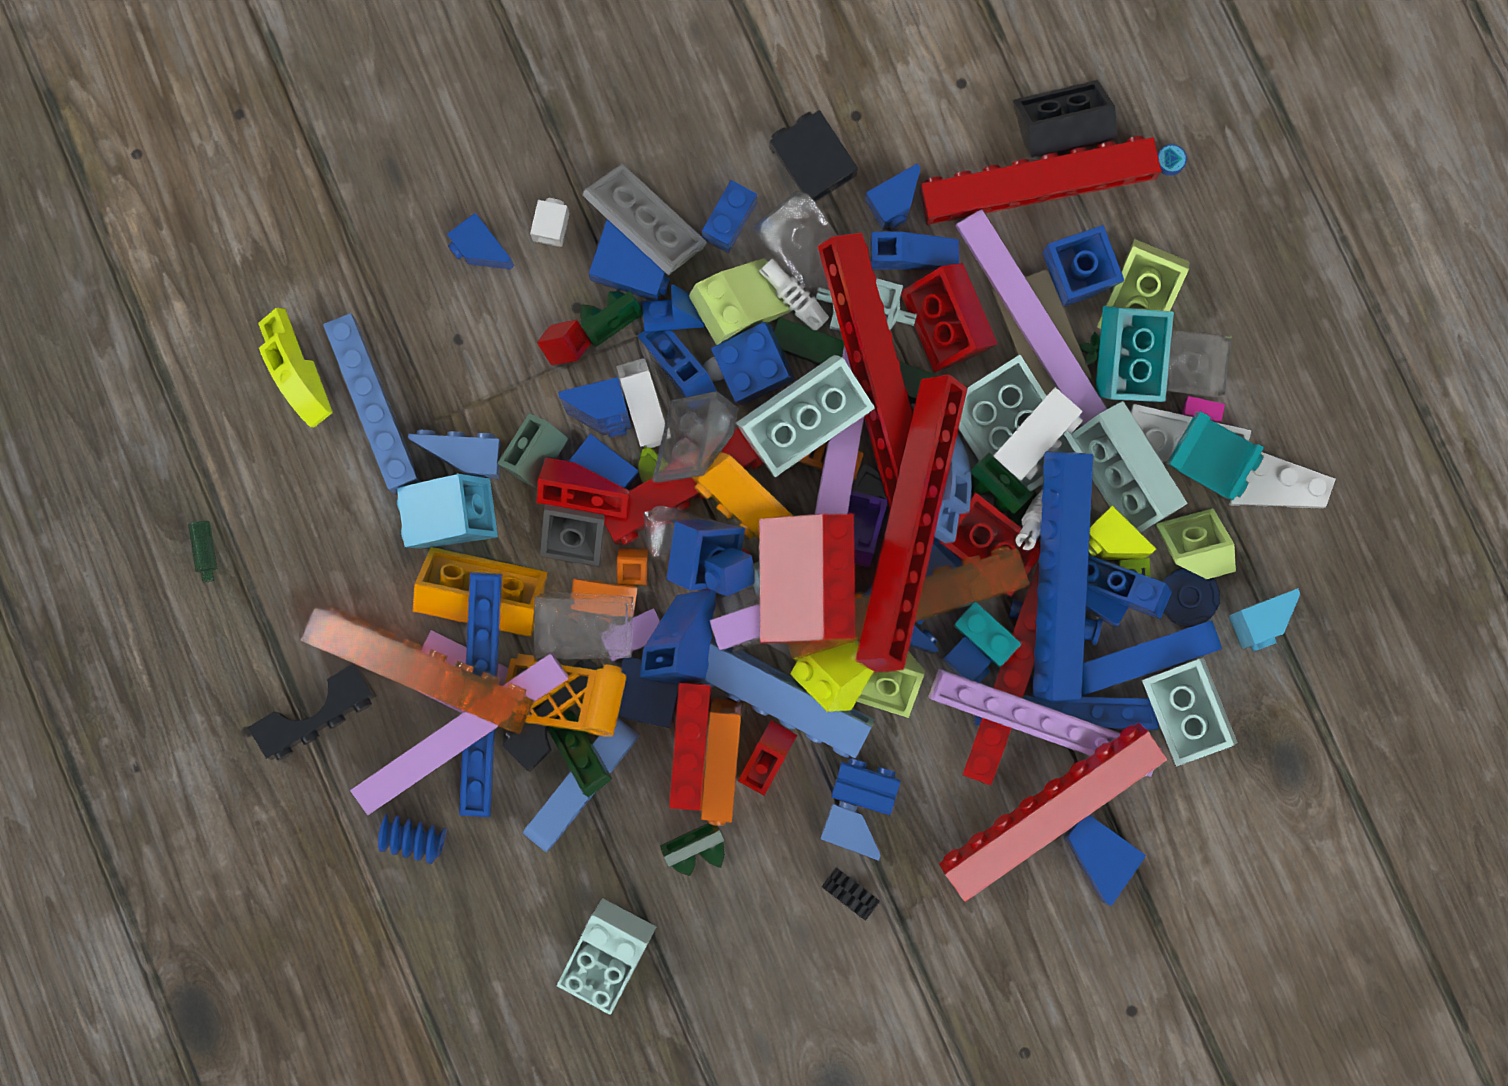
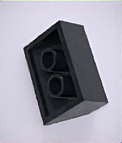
[1013,80,1117,158]

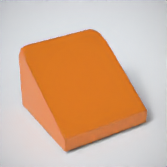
[617,548,648,586]

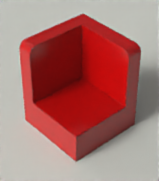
[537,319,591,366]

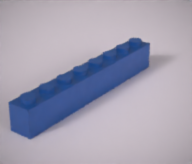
[1033,452,1093,700]

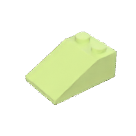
[1097,239,1189,329]
[689,258,790,345]

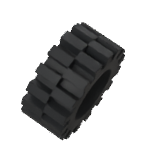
[821,867,880,921]

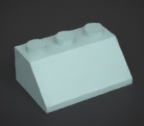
[1142,657,1238,767]

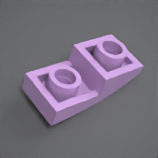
[710,604,760,650]

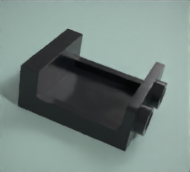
[769,110,858,207]

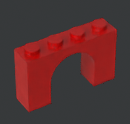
[669,683,712,811]

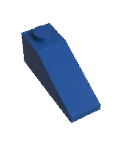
[638,330,717,409]

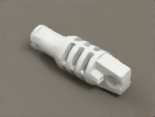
[759,258,829,330]
[1016,490,1043,550]

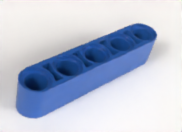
[1081,620,1223,696]

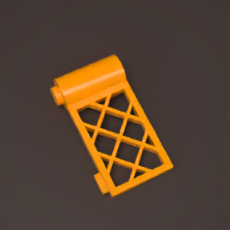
[505,653,627,737]

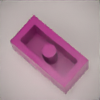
[1182,396,1225,423]

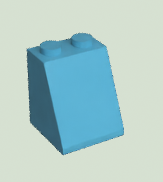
[397,474,498,549]

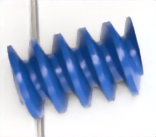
[378,813,447,864]

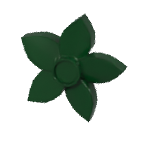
[1079,332,1100,366]

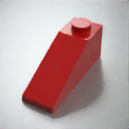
[536,458,629,518]

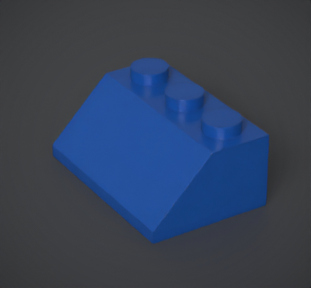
[558,377,632,438]

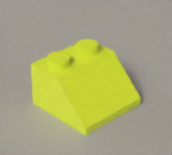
[1088,506,1156,560]
[790,639,874,712]

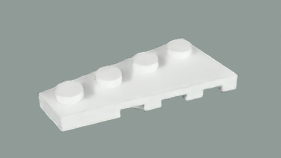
[1131,404,1251,462]

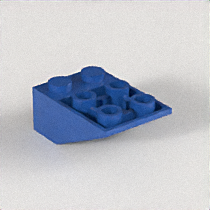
[640,589,716,684]

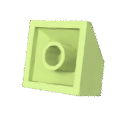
[1156,508,1236,579]
[856,651,925,718]

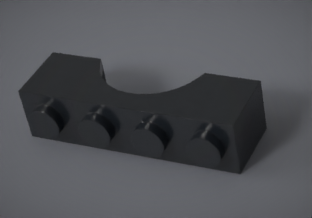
[502,659,599,772]
[248,663,377,761]

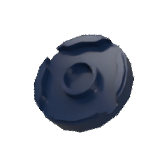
[1163,567,1220,627]

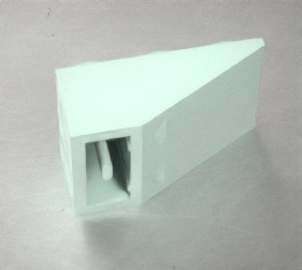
[557,898,656,1015]

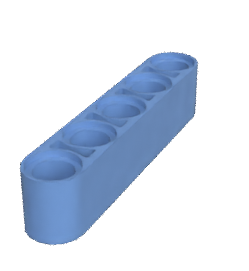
[522,718,640,853]

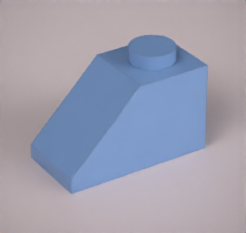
[820,801,881,861]

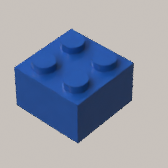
[711,322,796,405]

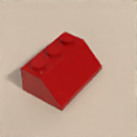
[901,263,998,373]
[938,493,1040,597]

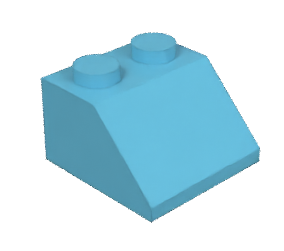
[1229,588,1300,652]

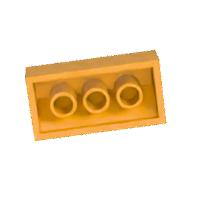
[691,451,793,550]
[413,547,548,637]

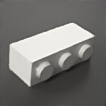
[994,387,1083,480]

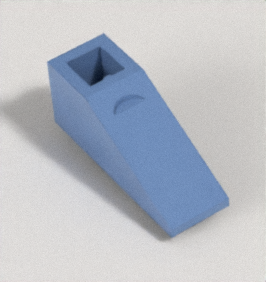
[408,430,502,479]

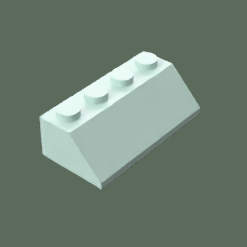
[736,355,875,477]
[1071,401,1188,533]

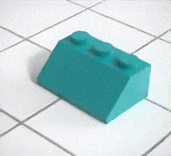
[1095,306,1174,402]

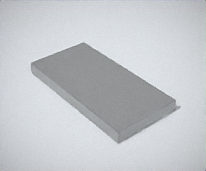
[582,163,707,275]

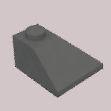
[540,505,605,567]

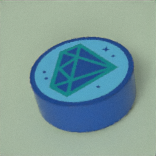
[1158,144,1187,176]

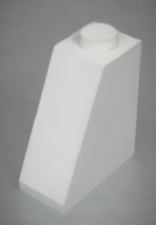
[616,358,669,448]

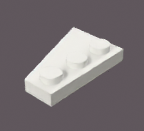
[1229,452,1336,508]

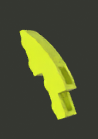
[258,308,333,427]

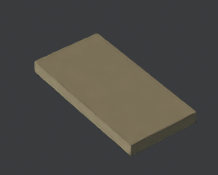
[991,269,1092,396]

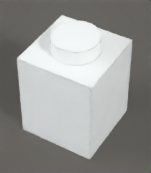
[530,198,570,247]

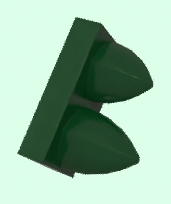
[580,291,643,348]
[970,452,1033,513]
[660,823,725,876]

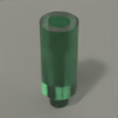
[188,521,218,583]

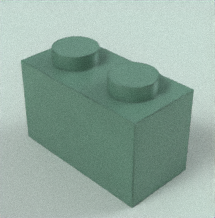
[497,413,569,489]

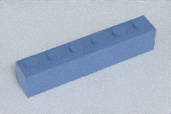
[323,313,421,494]
[698,636,875,759]

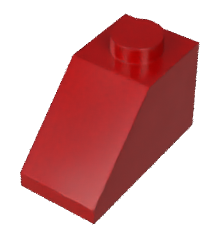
[738,720,798,796]

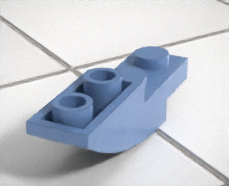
[934,435,971,544]

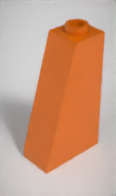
[701,698,743,825]

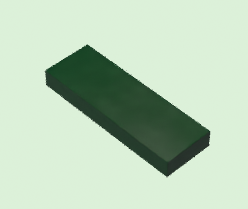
[547,710,612,798]

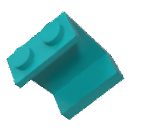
[1166,411,1264,500]
[953,602,1021,667]

